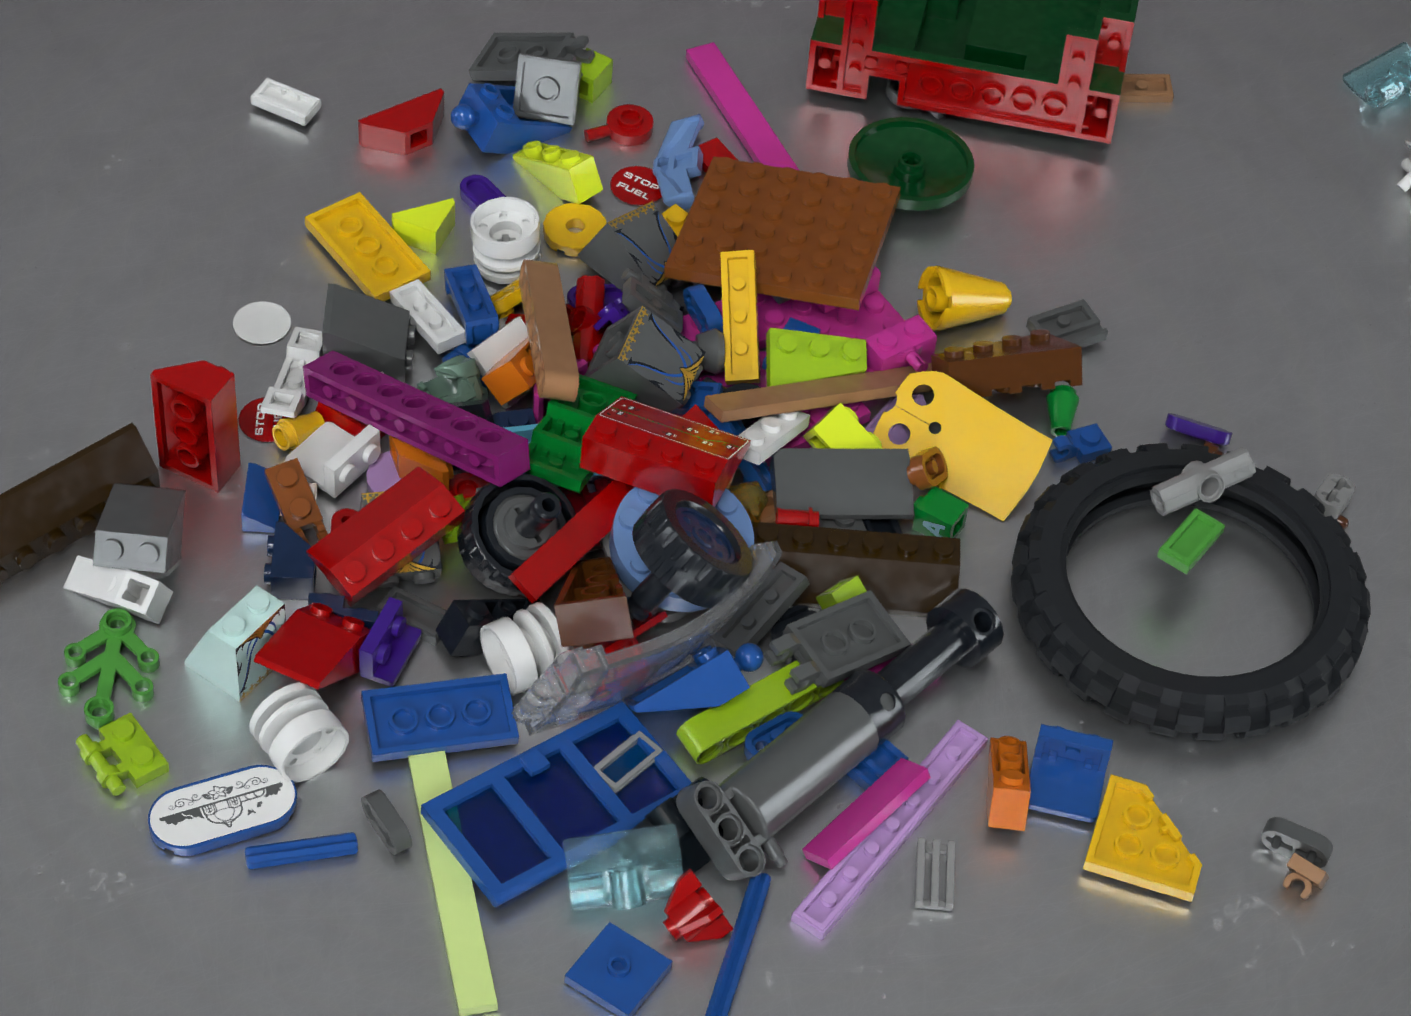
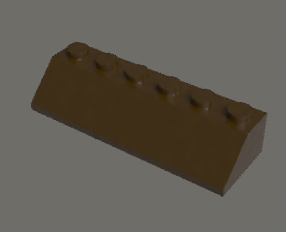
[0,423,160,585]
[745,522,960,617]

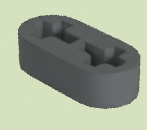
[361,789,413,855]
[1261,817,1333,868]

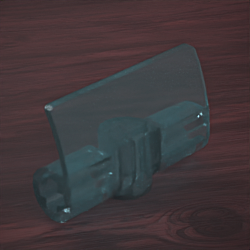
[1343,42,1411,109]
[563,824,684,911]

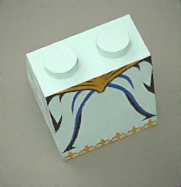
[184,585,286,702]

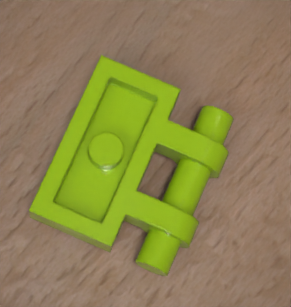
[75,712,169,796]

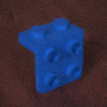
[1028,724,1113,823]

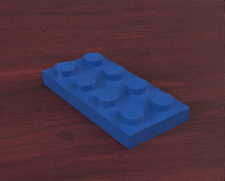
[361,673,519,762]

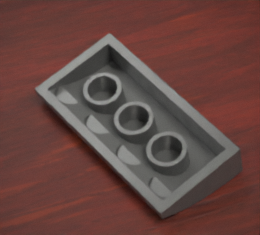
[769,448,914,519]

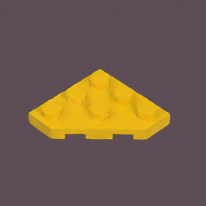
[1083,774,1202,902]

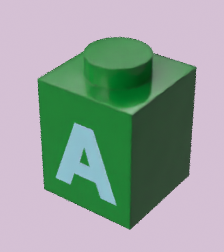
[912,487,969,538]

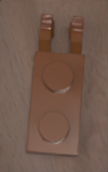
[264,458,328,545]

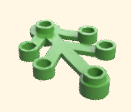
[58,608,160,729]

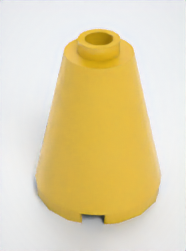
[917,266,1012,331]

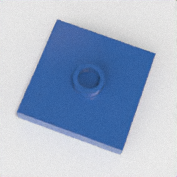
[564,922,673,1016]

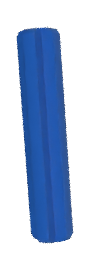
[245,832,358,869]

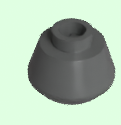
[692,328,725,374]

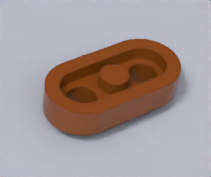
[907,446,948,490]

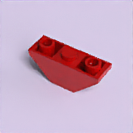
[358,88,444,155]

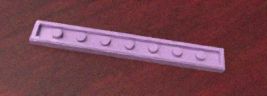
[791,720,988,940]

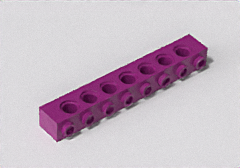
[303,350,530,487]

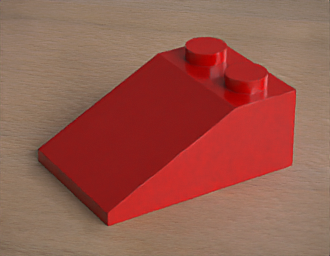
[253,603,371,690]

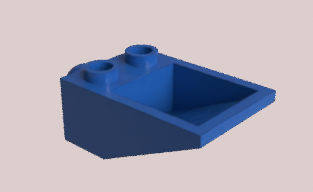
[451,83,572,154]
[625,643,764,713]

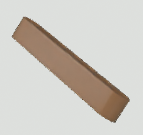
[519,259,579,402]

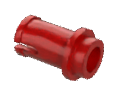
[775,507,819,527]

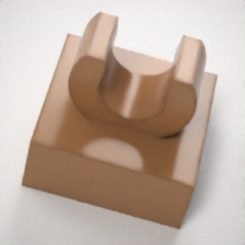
[1283,853,1329,900]

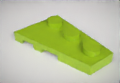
[766,327,867,387]

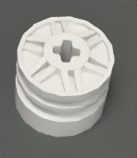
[470,197,542,284]
[480,602,571,696]
[249,682,349,783]

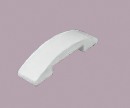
[260,327,323,418]

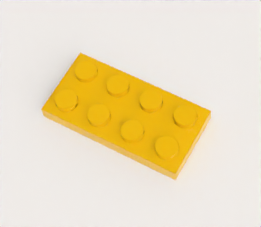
[305,192,431,301]

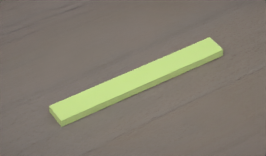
[408,750,498,1016]

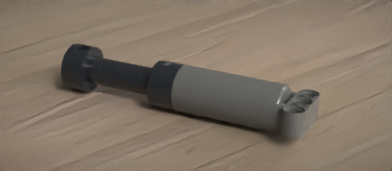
[676,588,1004,881]

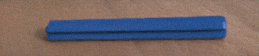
[705,873,771,1016]

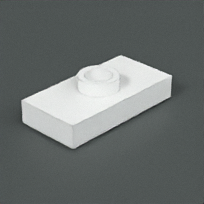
[251,78,321,126]

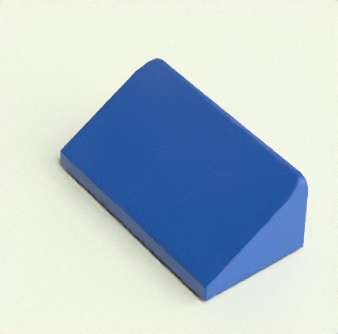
[241,463,280,533]

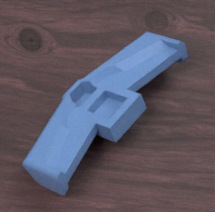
[653,114,704,210]

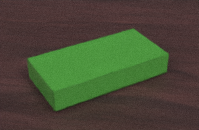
[1157,508,1225,575]

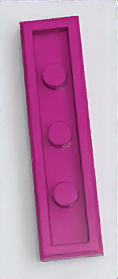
[802,758,931,870]

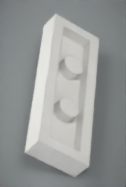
[389,279,466,354]
[738,411,810,465]

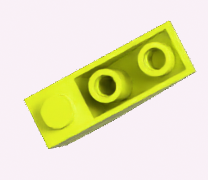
[512,141,603,204]

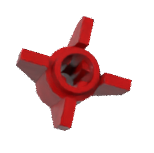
[662,869,734,942]

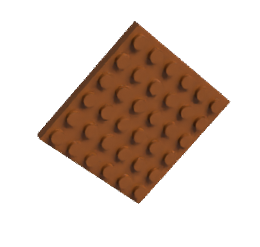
[664,157,901,311]

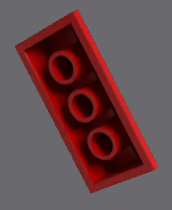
[150,360,241,493]
[306,466,465,607]

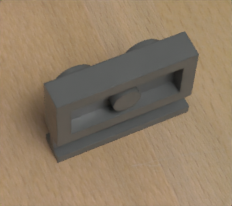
[1026,299,1108,348]

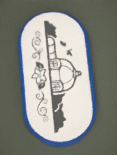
[148,765,297,856]

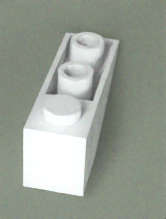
[63,555,173,625]

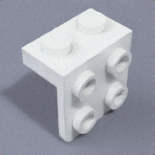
[285,422,381,498]

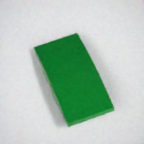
[525,374,637,493]

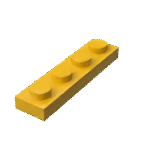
[720,250,760,385]

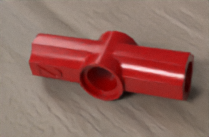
[568,275,611,368]

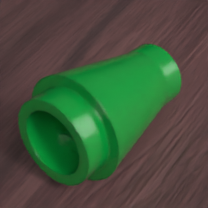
[1046,385,1079,437]

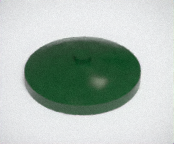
[847,117,974,211]

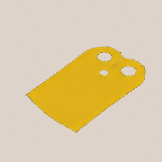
[873,371,1053,521]

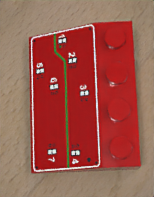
[580,396,751,507]

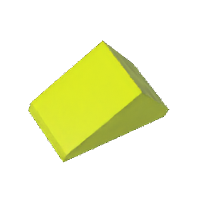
[392,198,455,255]

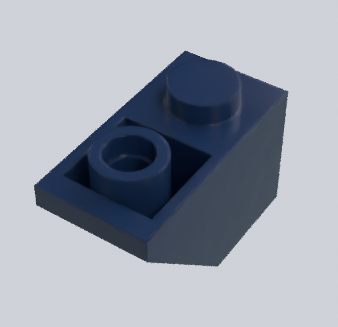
[264,521,317,600]

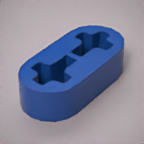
[683,284,723,333]

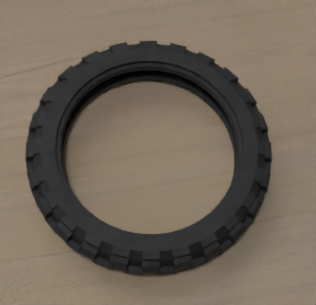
[1011,443,1371,741]

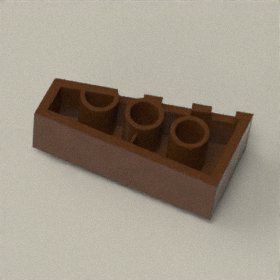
[931,329,1082,397]
[554,557,634,650]

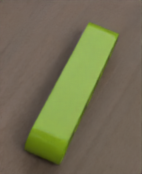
[676,660,845,765]

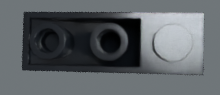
[435,598,541,656]

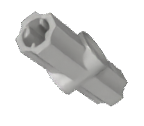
[1150,447,1256,516]

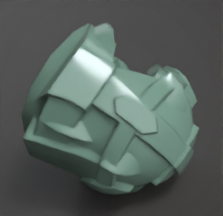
[417,355,488,403]

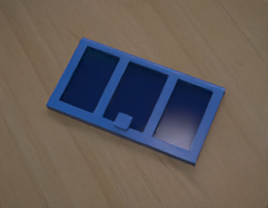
[421,701,692,907]

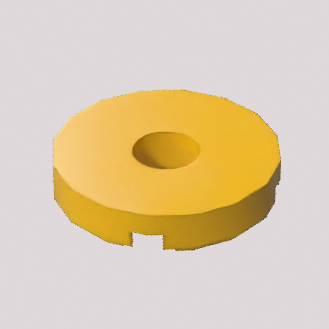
[543,203,607,257]

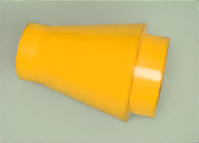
[272,411,325,451]

